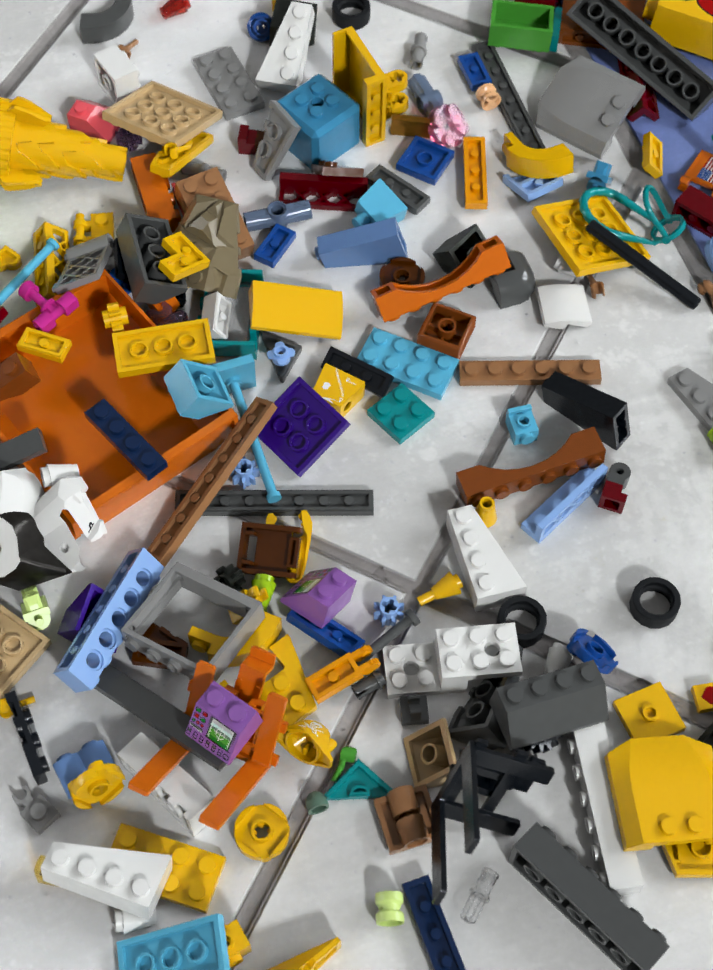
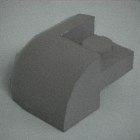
[488,251,536,309]

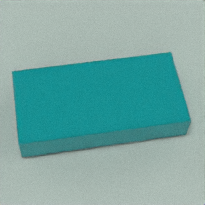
[549,7,563,52]

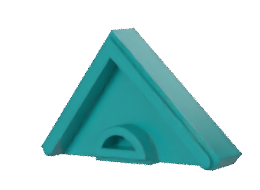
[324,759,392,800]

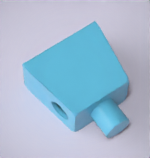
[352,178,408,227]

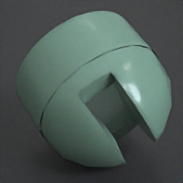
[305,791,329,815]

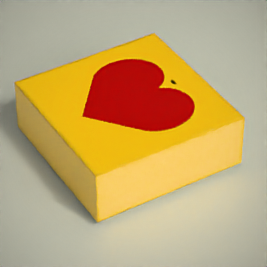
[691,682,713,714]

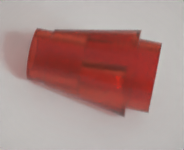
[159,0,191,20]

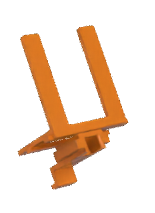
[128,645,289,830]

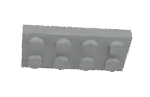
[193,47,265,121]

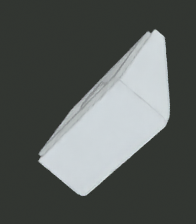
[201,291,232,341]

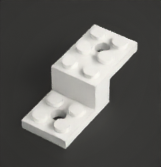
[382,622,523,699]

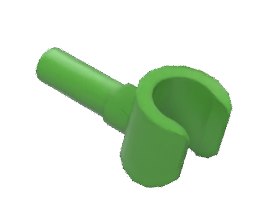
[331,746,357,783]

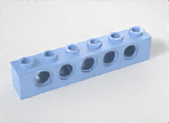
[54,547,164,693]

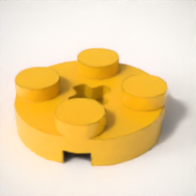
[68,760,125,809]
[234,803,290,862]

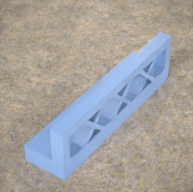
[521,463,608,543]

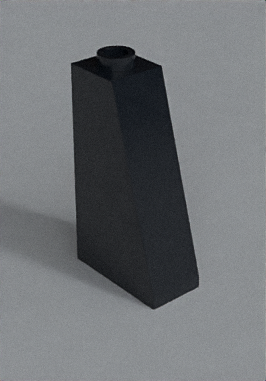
[541,371,630,451]

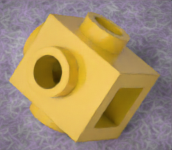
[224,919,252,968]

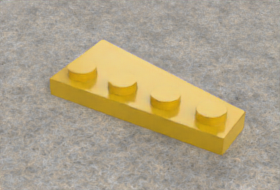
[150,131,214,178]

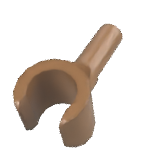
[118,39,139,58]
[586,274,605,299]

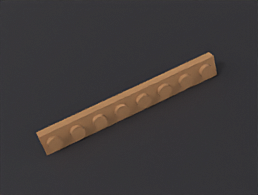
[147,396,278,567]

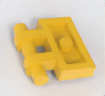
[73,212,115,246]

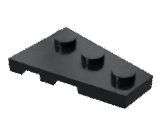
[4,691,50,786]

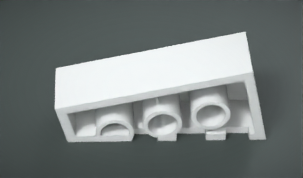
[446,505,527,612]
[40,842,172,921]

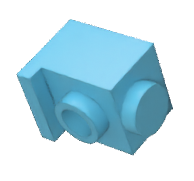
[505,404,539,445]

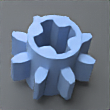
[230,457,260,489]
[373,595,404,627]

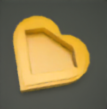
[0,245,22,272]

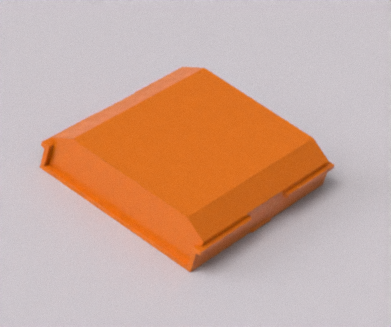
[0,269,239,540]

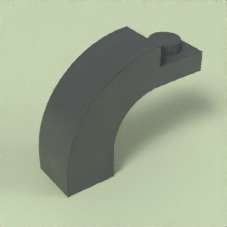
[80,0,134,44]

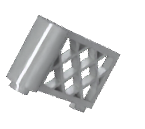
[52,233,114,295]

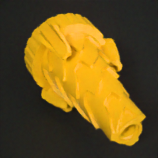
[0,96,128,191]

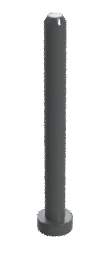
[356,608,421,666]

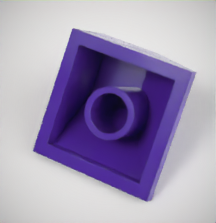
[57,583,118,653]

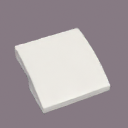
[535,284,592,330]

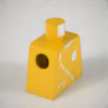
[313,363,365,417]

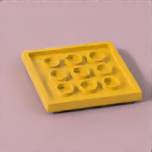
[531,196,651,277]

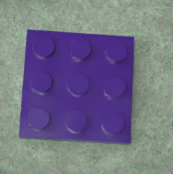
[258,376,351,477]

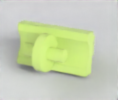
[20,585,51,631]

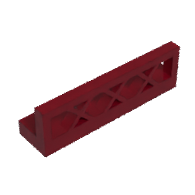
[617,58,660,122]
[279,172,368,212]

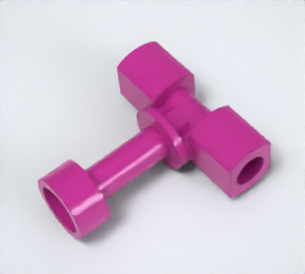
[18,280,80,333]

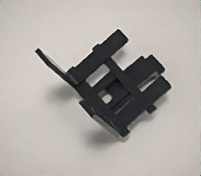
[431,738,555,906]

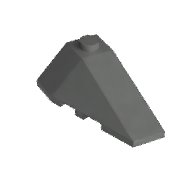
[448,645,523,750]

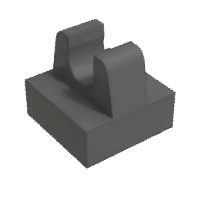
[399,694,429,726]

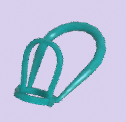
[579,184,686,246]

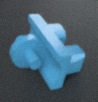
[586,160,613,190]

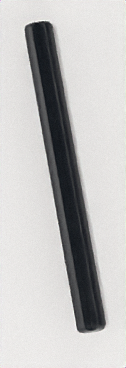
[586,220,701,310]

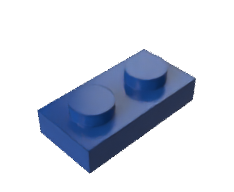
[457,52,492,91]
[254,223,296,268]

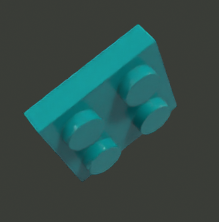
[367,383,435,445]

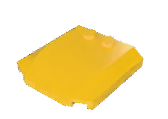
[604,735,713,852]

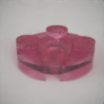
[428,103,469,148]

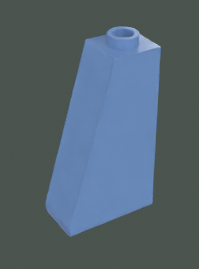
[315,217,408,268]

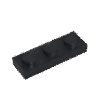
[320,346,394,398]

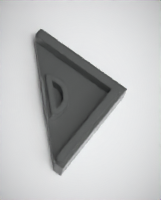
[261,331,302,383]

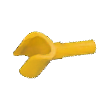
[164,142,191,159]
[0,696,36,719]

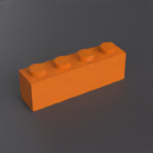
[130,152,181,233]

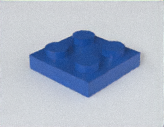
[396,135,454,186]

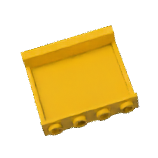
[332,26,387,147]

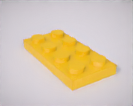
[112,318,216,378]
[111,823,226,914]

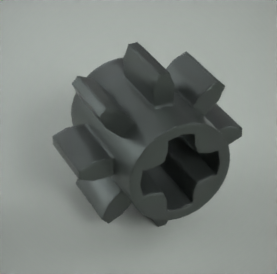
[213,564,246,592]

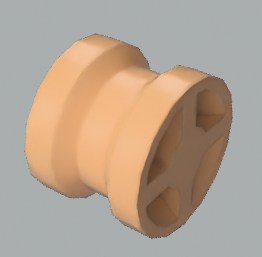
[475,83,501,111]

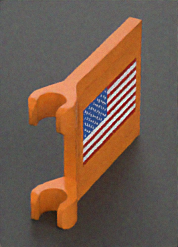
[677,150,713,198]

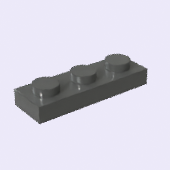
[366,164,430,215]

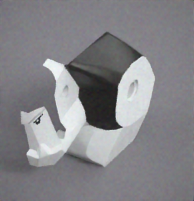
[0,468,107,591]

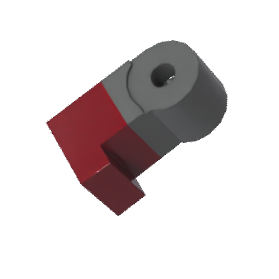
[598,462,631,514]

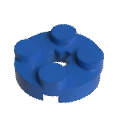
[567,629,618,674]

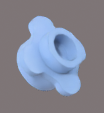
[267,341,295,366]

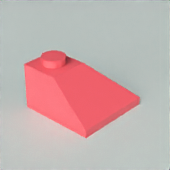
[67,100,120,144]

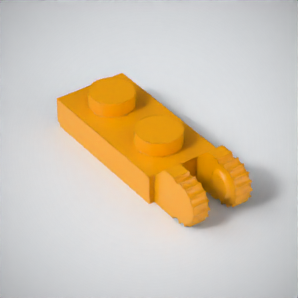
[304,645,381,704]

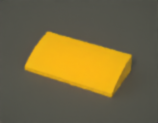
[248,280,343,340]

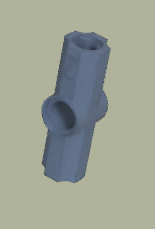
[408,73,452,131]
[243,200,312,232]

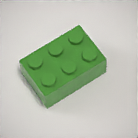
[488,0,554,52]

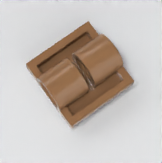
[373,784,432,855]

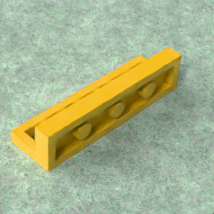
[33,222,69,306]

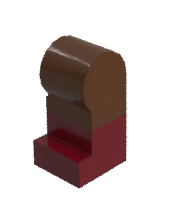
[238,125,265,155]

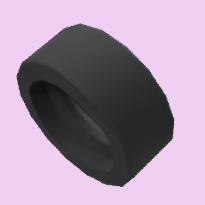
[332,0,370,30]
[629,577,681,629]
[496,596,547,648]

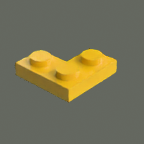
[158,231,210,282]

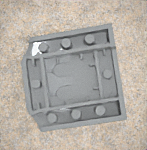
[536,55,645,160]

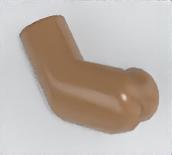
[697,280,713,307]

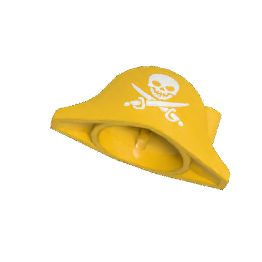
[277,720,337,768]

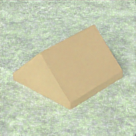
[403,718,457,788]

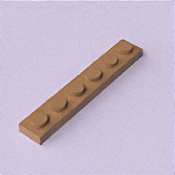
[458,360,602,386]

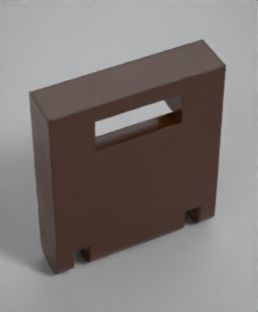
[236,522,303,579]

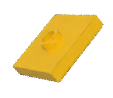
[612,682,686,738]

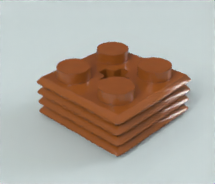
[417,302,476,359]

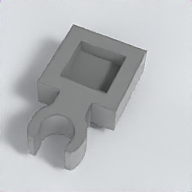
[12,785,61,835]

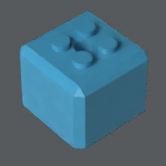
[277,74,360,169]

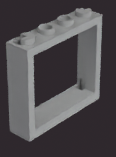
[120,562,265,682]

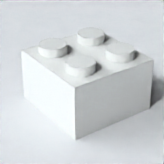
[93,44,141,104]

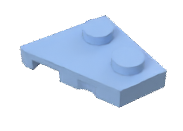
[503,174,563,202]

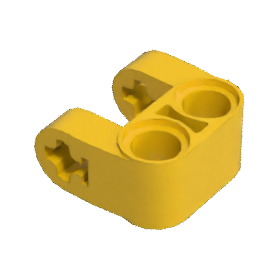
[385,69,409,120]

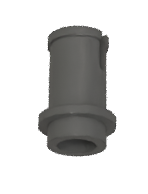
[351,670,386,700]

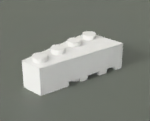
[255,1,315,93]
[117,732,214,837]

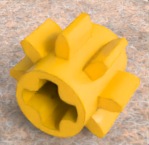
[101,302,129,333]

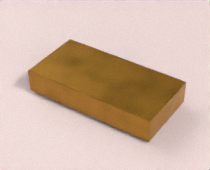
[391,114,435,139]

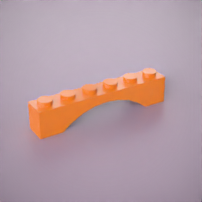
[370,235,511,323]

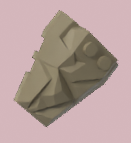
[173,194,242,299]

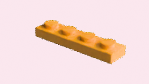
[463,137,488,209]

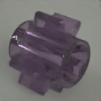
[115,128,143,152]

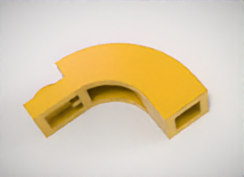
[502,132,574,179]
[188,612,282,667]

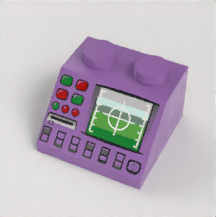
[280,567,357,629]
[185,681,263,766]

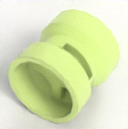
[375,891,404,927]

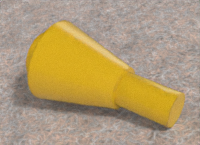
[416,571,464,606]

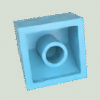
[163,359,234,420]

